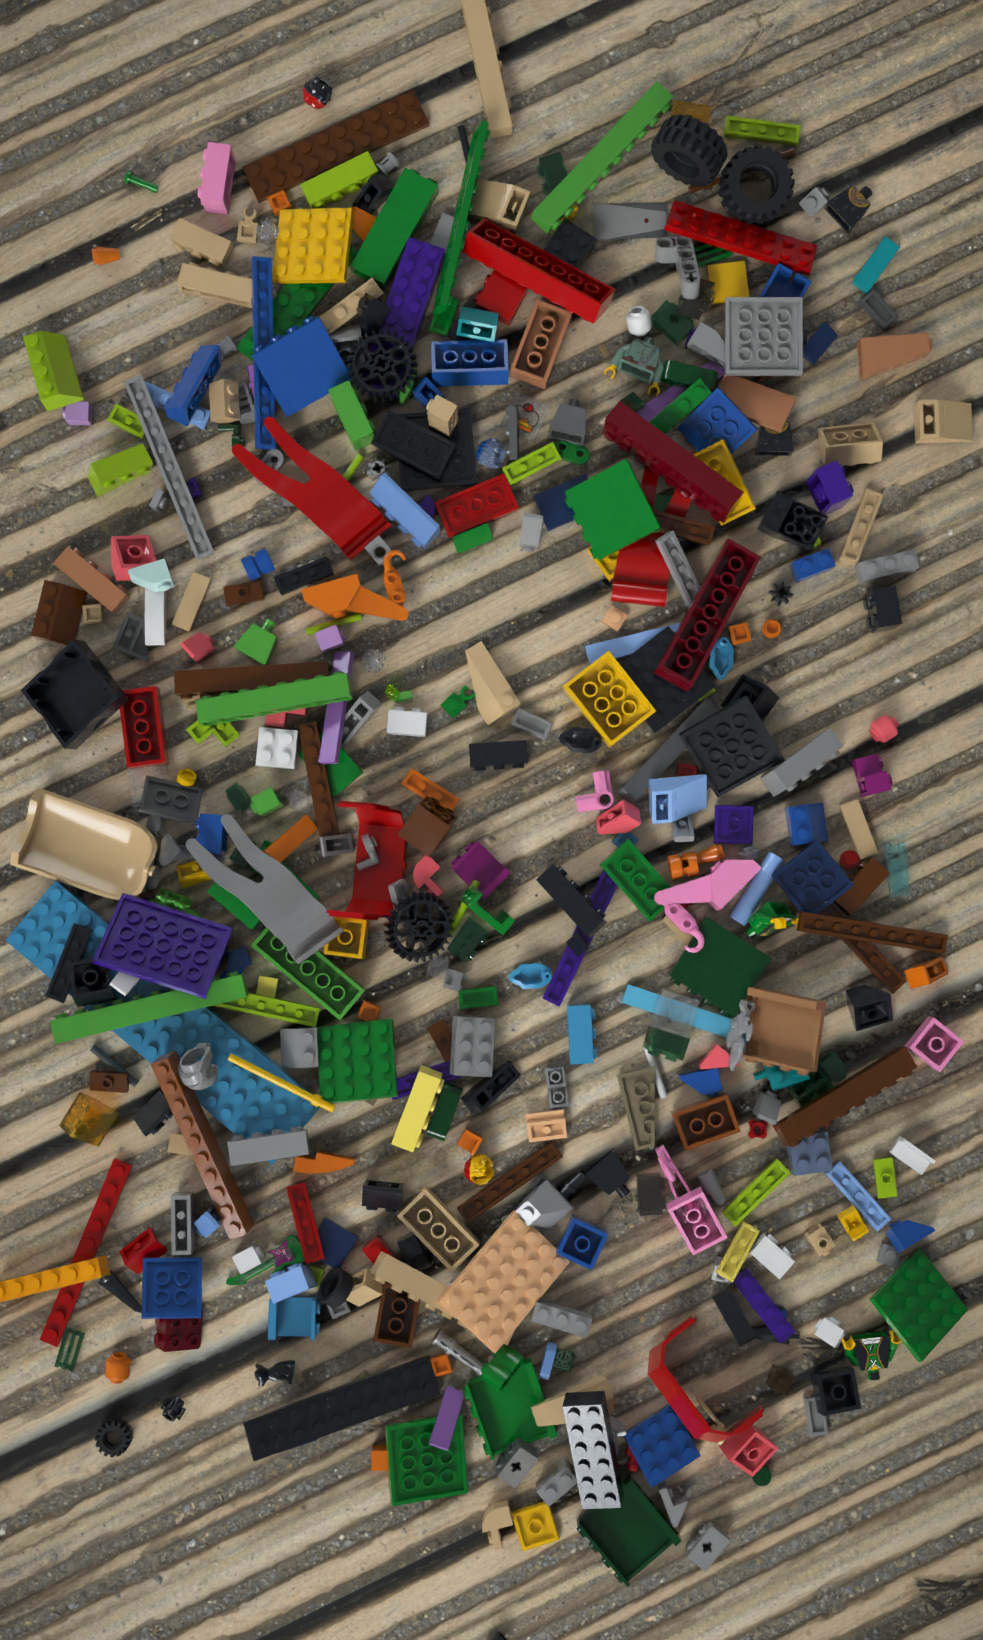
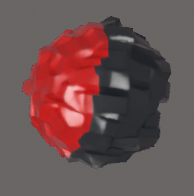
[303,77,333,109]

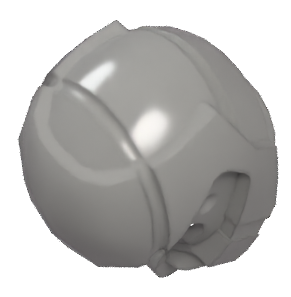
[178,1043,218,1090]

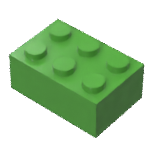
[328,380,376,451]

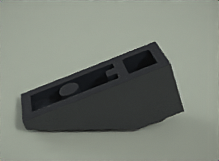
[461,1060,521,1113]

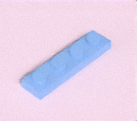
[145,381,210,431]

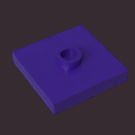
[713,805,754,845]

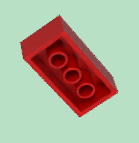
[120,686,169,769]

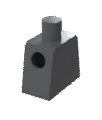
[548,398,586,446]

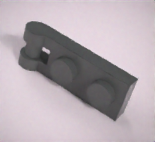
[505,405,519,460]

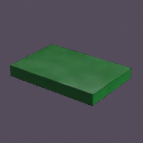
[297,732,364,797]

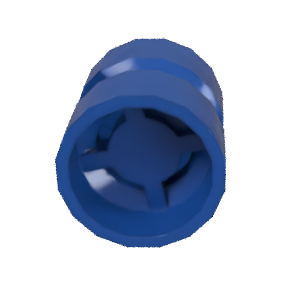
[241,547,275,581]

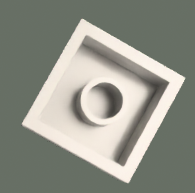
[256,727,300,770]

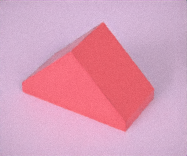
[698,1043,739,1069]

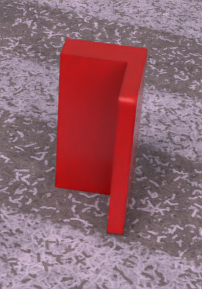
[119,1227,168,1274]

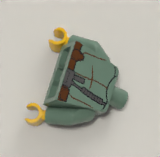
[604,337,664,397]

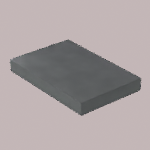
[138,775,203,825]

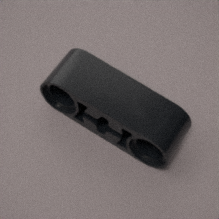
[712,1287,757,1347]

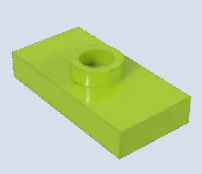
[872,1157,897,1199]

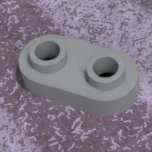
[254,449,284,485]

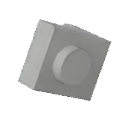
[799,187,831,218]

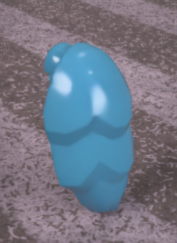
[709,636,734,680]
[509,963,553,989]

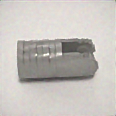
[698,1169,725,1206]

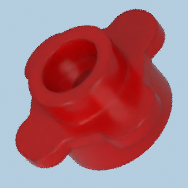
[748,1119,768,1139]

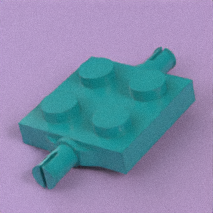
[753,1065,810,1091]

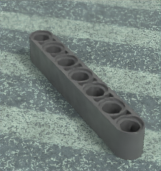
[617,697,721,805]

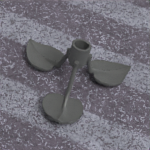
[145,814,191,892]

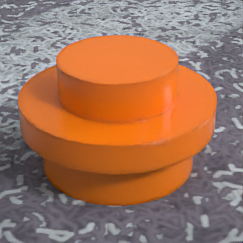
[762,619,781,638]

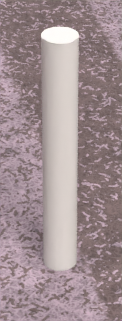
[642,1041,668,1099]

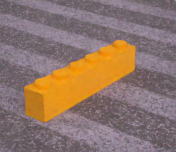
[0,1255,110,1302]

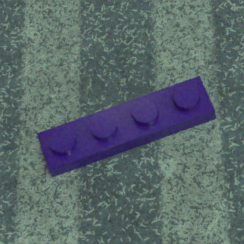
[733,1268,796,1344]

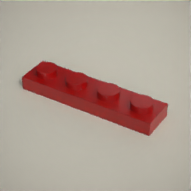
[286,1182,325,1264]

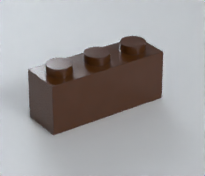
[834,857,890,916]

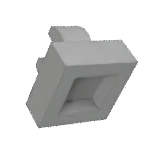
[443,968,468,992]

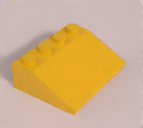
[562,651,656,748]

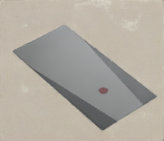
[593,203,667,240]

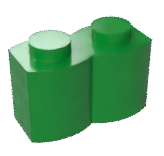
[481,1344,524,1392]

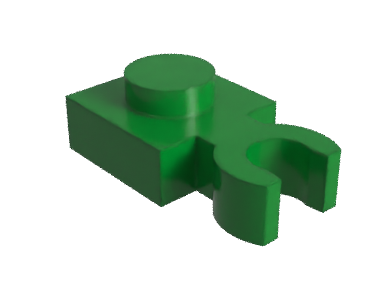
[440,685,475,719]

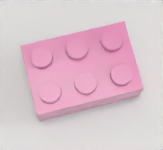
[198,142,236,215]

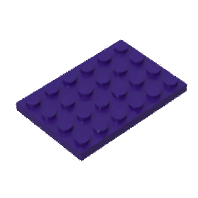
[93,893,233,999]

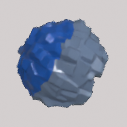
[476,438,506,469]

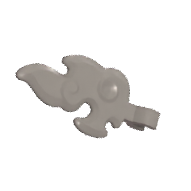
[726,999,755,1071]

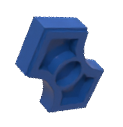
[219,946,252,979]

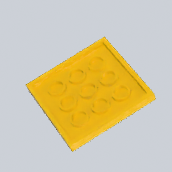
[272,208,354,284]

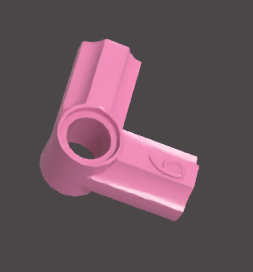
[575,770,614,813]

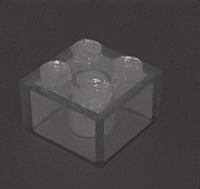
[649,988,700,1038]

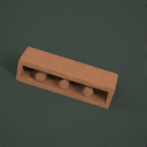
[53,546,130,615]

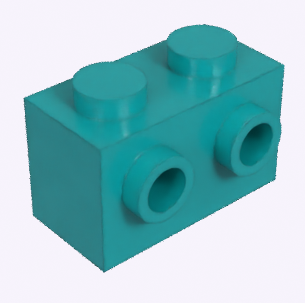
[456,306,499,342]

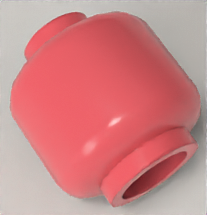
[869,715,899,743]

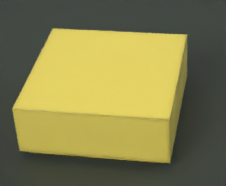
[256,976,279,998]

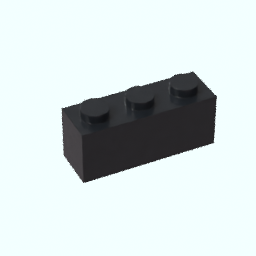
[469,740,528,771]

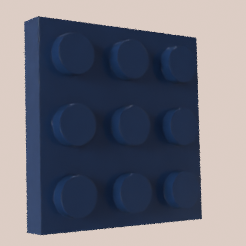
[771,840,854,914]

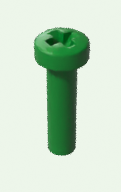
[124,170,159,193]

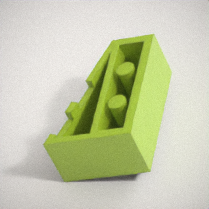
[88,443,153,497]

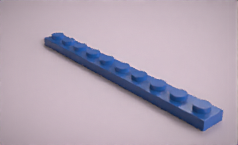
[251,256,276,450]

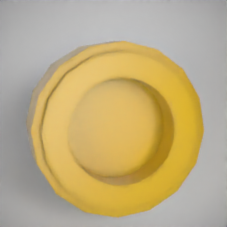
[176,769,197,786]

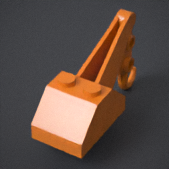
[301,550,409,621]

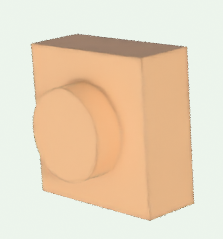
[601,605,628,632]

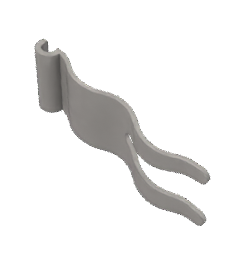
[185,814,344,964]

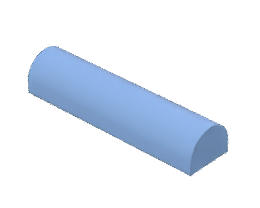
[728,852,785,927]

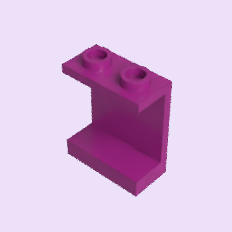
[451,841,510,900]

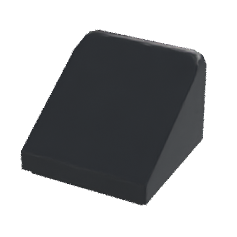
[566,933,589,956]

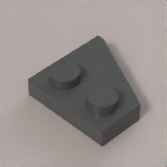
[113,612,148,662]

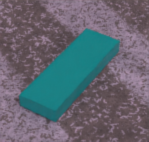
[851,236,900,294]

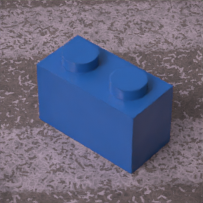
[790,548,836,583]

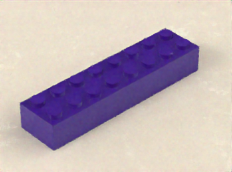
[361,237,445,398]

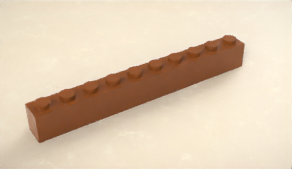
[150,1050,254,1239]

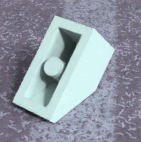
[128,558,174,592]

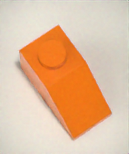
[904,956,949,989]

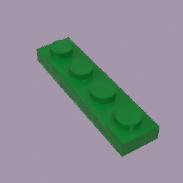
[649,378,712,434]

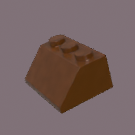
[31,580,87,646]

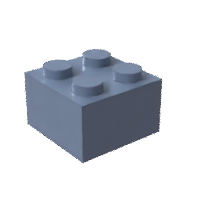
[787,1129,833,1176]

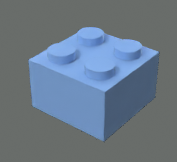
[265,1262,318,1304]

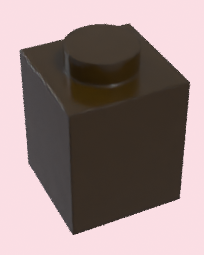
[766,1364,794,1395]

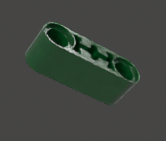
[660,360,718,393]
[426,1082,463,1141]

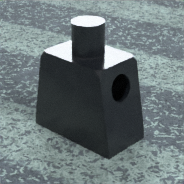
[585,1149,630,1198]

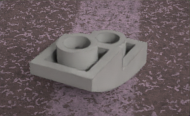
[545,1066,569,1109]

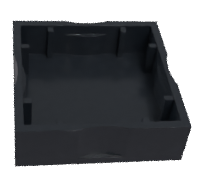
[21,639,129,750]

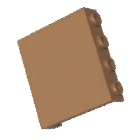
[742,987,826,1075]

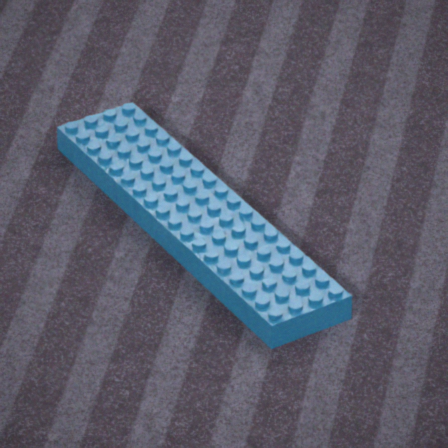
[5,881,320,1165]

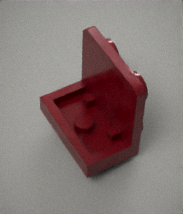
[154,1312,203,1352]

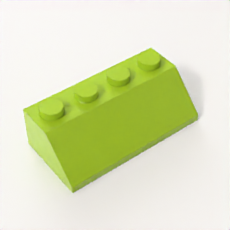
[23,331,84,411]

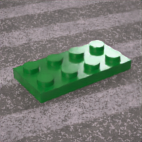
[599,839,671,922]

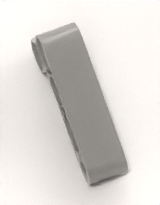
[655,236,700,299]

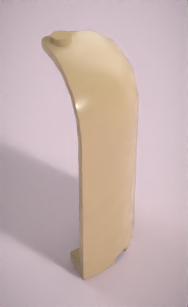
[10,788,157,900]

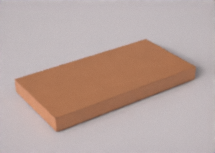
[718,374,796,432]

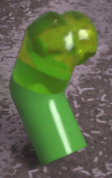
[385,684,413,702]

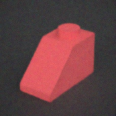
[180,632,216,664]
[596,799,641,834]

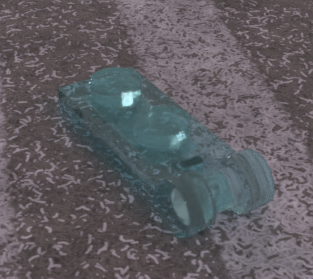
[884,842,910,897]

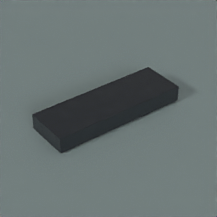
[274,556,334,596]

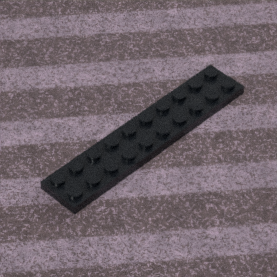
[242,1355,440,1461]

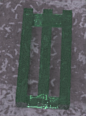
[54,1327,85,1372]

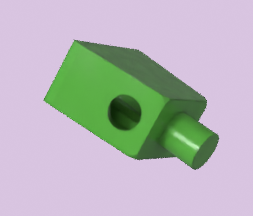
[234,618,278,665]

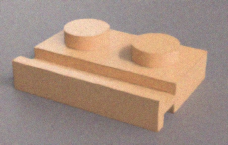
[525,1109,567,1142]

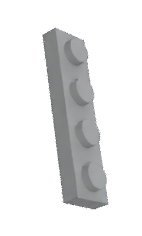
[655,531,700,606]

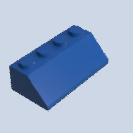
[431,339,509,387]
[164,345,222,426]

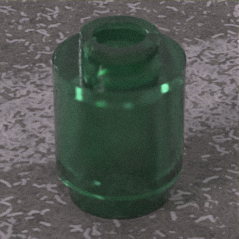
[225,783,252,812]

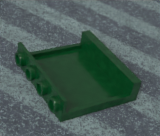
[668,916,772,1018]
[576,1474,682,1587]

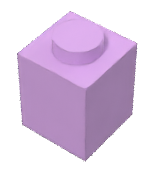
[62,401,93,426]
[315,625,346,653]

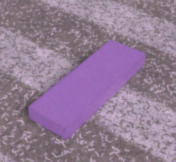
[429,1386,464,1451]

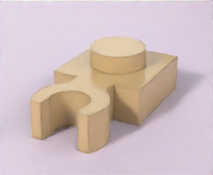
[237,208,259,244]

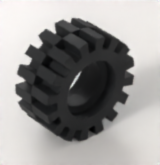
[95,1418,133,1457]

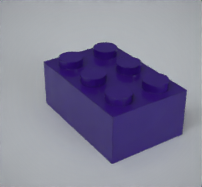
[806,460,854,515]

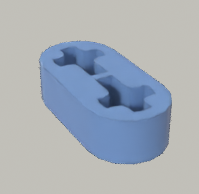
[539,1341,557,1380]

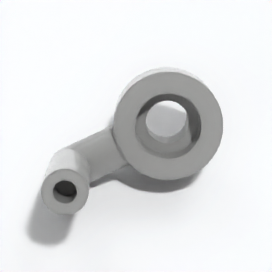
[356,833,379,871]

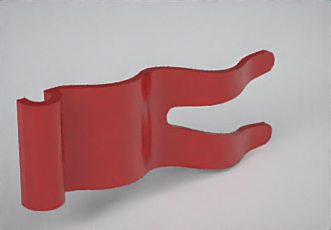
[232,417,392,561]
[611,452,697,607]

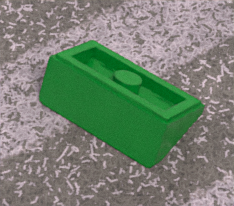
[452,523,492,553]

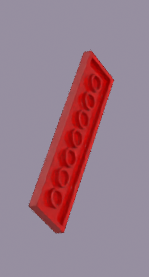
[664,200,818,276]

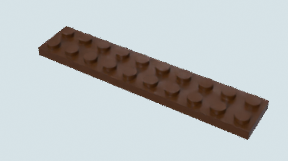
[242,89,429,203]

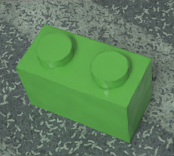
[250,787,284,817]

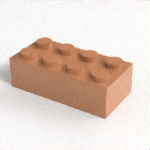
[510,299,572,389]

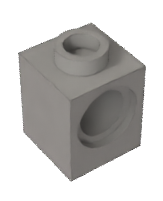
[364,535,394,568]

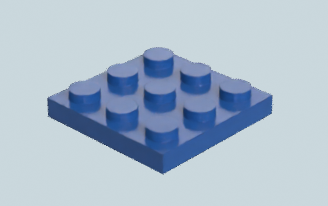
[677,387,758,455]
[141,1257,202,1319]
[623,1404,701,1487]

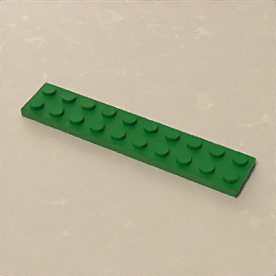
[432,120,490,316]

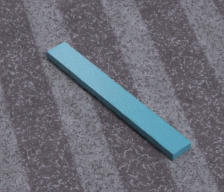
[622,984,747,1044]

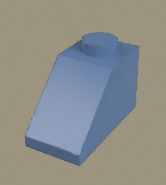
[193,1205,222,1238]

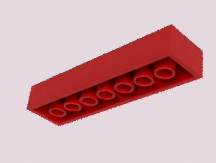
[462,218,616,324]

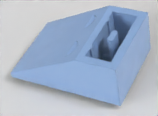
[649,774,707,824]

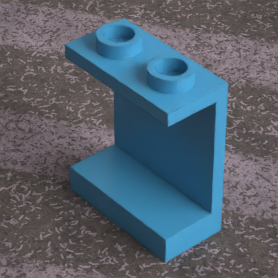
[268,1296,321,1341]

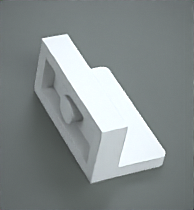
[889,1136,936,1175]

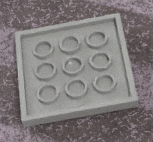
[725,297,803,376]

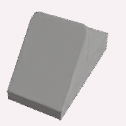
[671,814,694,842]
[658,1482,688,1528]

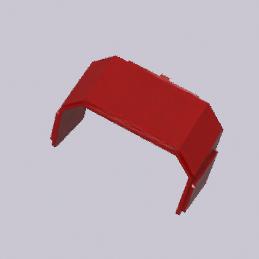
[326,801,407,920]
[647,1315,764,1443]

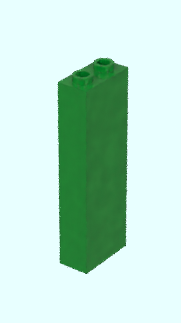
[350,168,439,290]

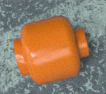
[105,1352,131,1384]

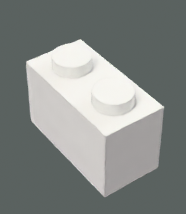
[387,707,428,737]
[749,1233,795,1279]

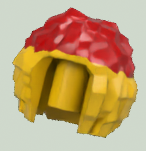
[464,1153,494,1185]

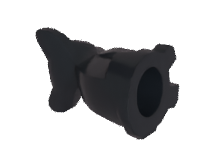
[254,1360,295,1387]

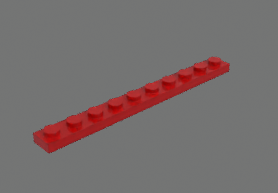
[39,1158,133,1347]

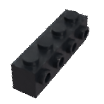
[536,864,607,938]

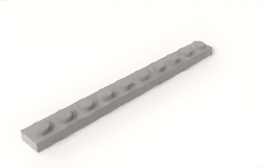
[124,375,215,560]

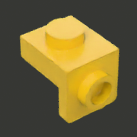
[837,1205,869,1241]

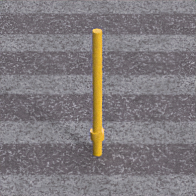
[228,1053,335,1112]

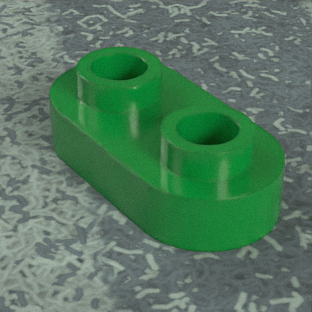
[554,440,589,466]

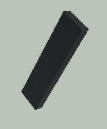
[45,923,93,1003]

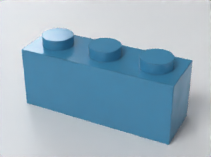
[567,1004,597,1064]

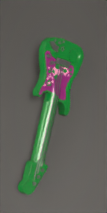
[226,1235,304,1286]

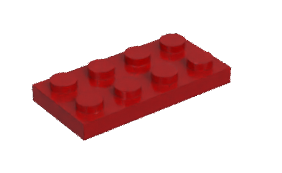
[434,473,519,538]

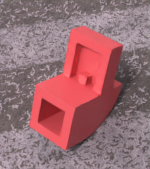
[265,708,308,729]
[413,855,444,897]

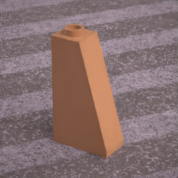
[857,333,932,381]

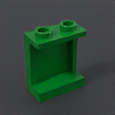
[461,886,515,935]

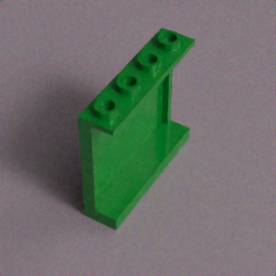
[564,459,662,562]
[463,1357,558,1460]

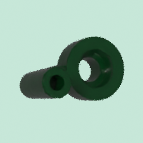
[218,424,245,448]

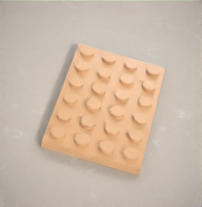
[438,1210,570,1353]

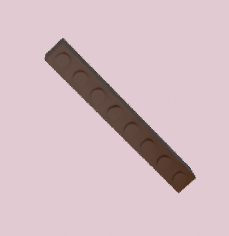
[174,661,330,699]
[772,1047,917,1147]

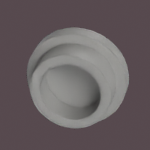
[739,845,759,860]

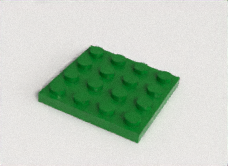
[318,1018,398,1104]
[869,1248,968,1362]
[385,1413,468,1507]

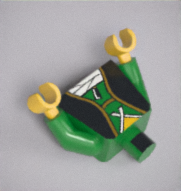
[746,902,799,939]
[841,1330,902,1380]

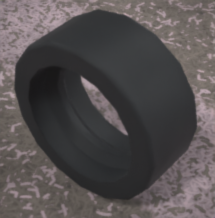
[318,1268,353,1308]

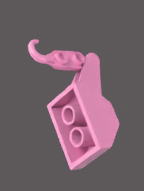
[654,860,762,953]
[655,1144,728,1255]

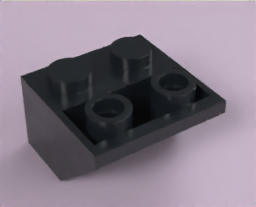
[133,1089,174,1137]

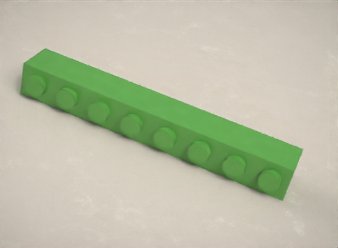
[195,671,353,727]

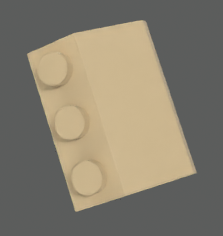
[818,422,883,466]

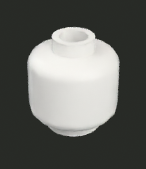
[626,306,652,337]

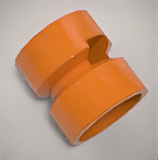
[667,851,699,880]

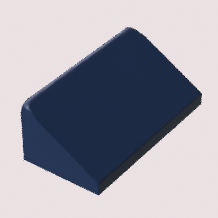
[803,321,838,365]

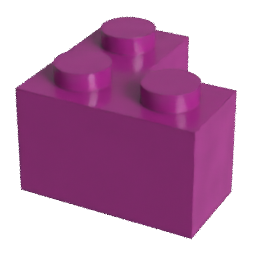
[851,754,893,798]

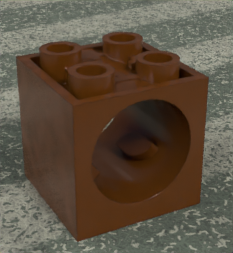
[398,796,458,857]

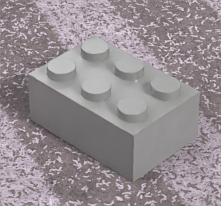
[449,1016,495,1077]

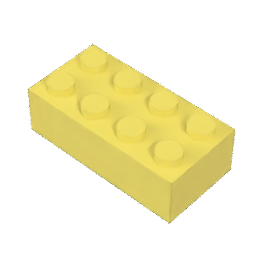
[391,1065,444,1152]

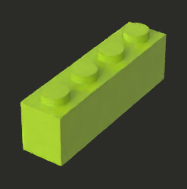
[300,151,379,209]

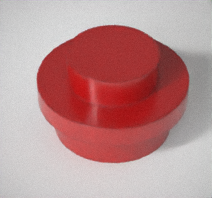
[839,850,859,869]

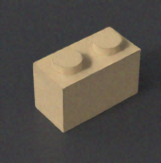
[209,378,240,424]

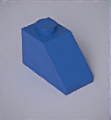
[678,1068,723,1097]
[886,1220,935,1253]

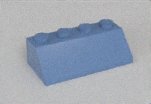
[370,472,441,549]

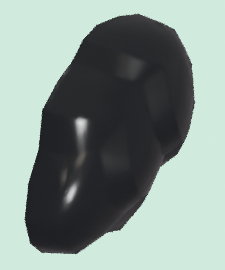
[559,727,603,754]

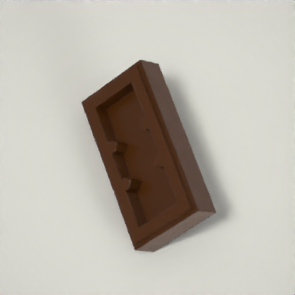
[223,580,264,606]
[427,1019,452,1062]
[90,1070,129,1093]

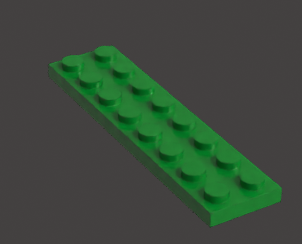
[236,246,358,362]

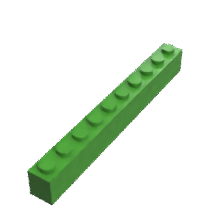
[531,81,674,234]
[50,971,249,1044]

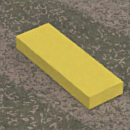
[715,1221,760,1283]

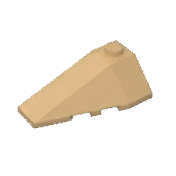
[465,641,521,726]
[531,1375,614,1426]

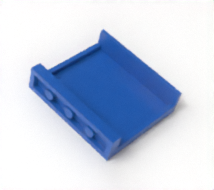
[251,315,352,417]

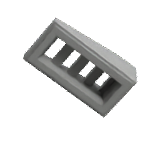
[238,381,255,426]

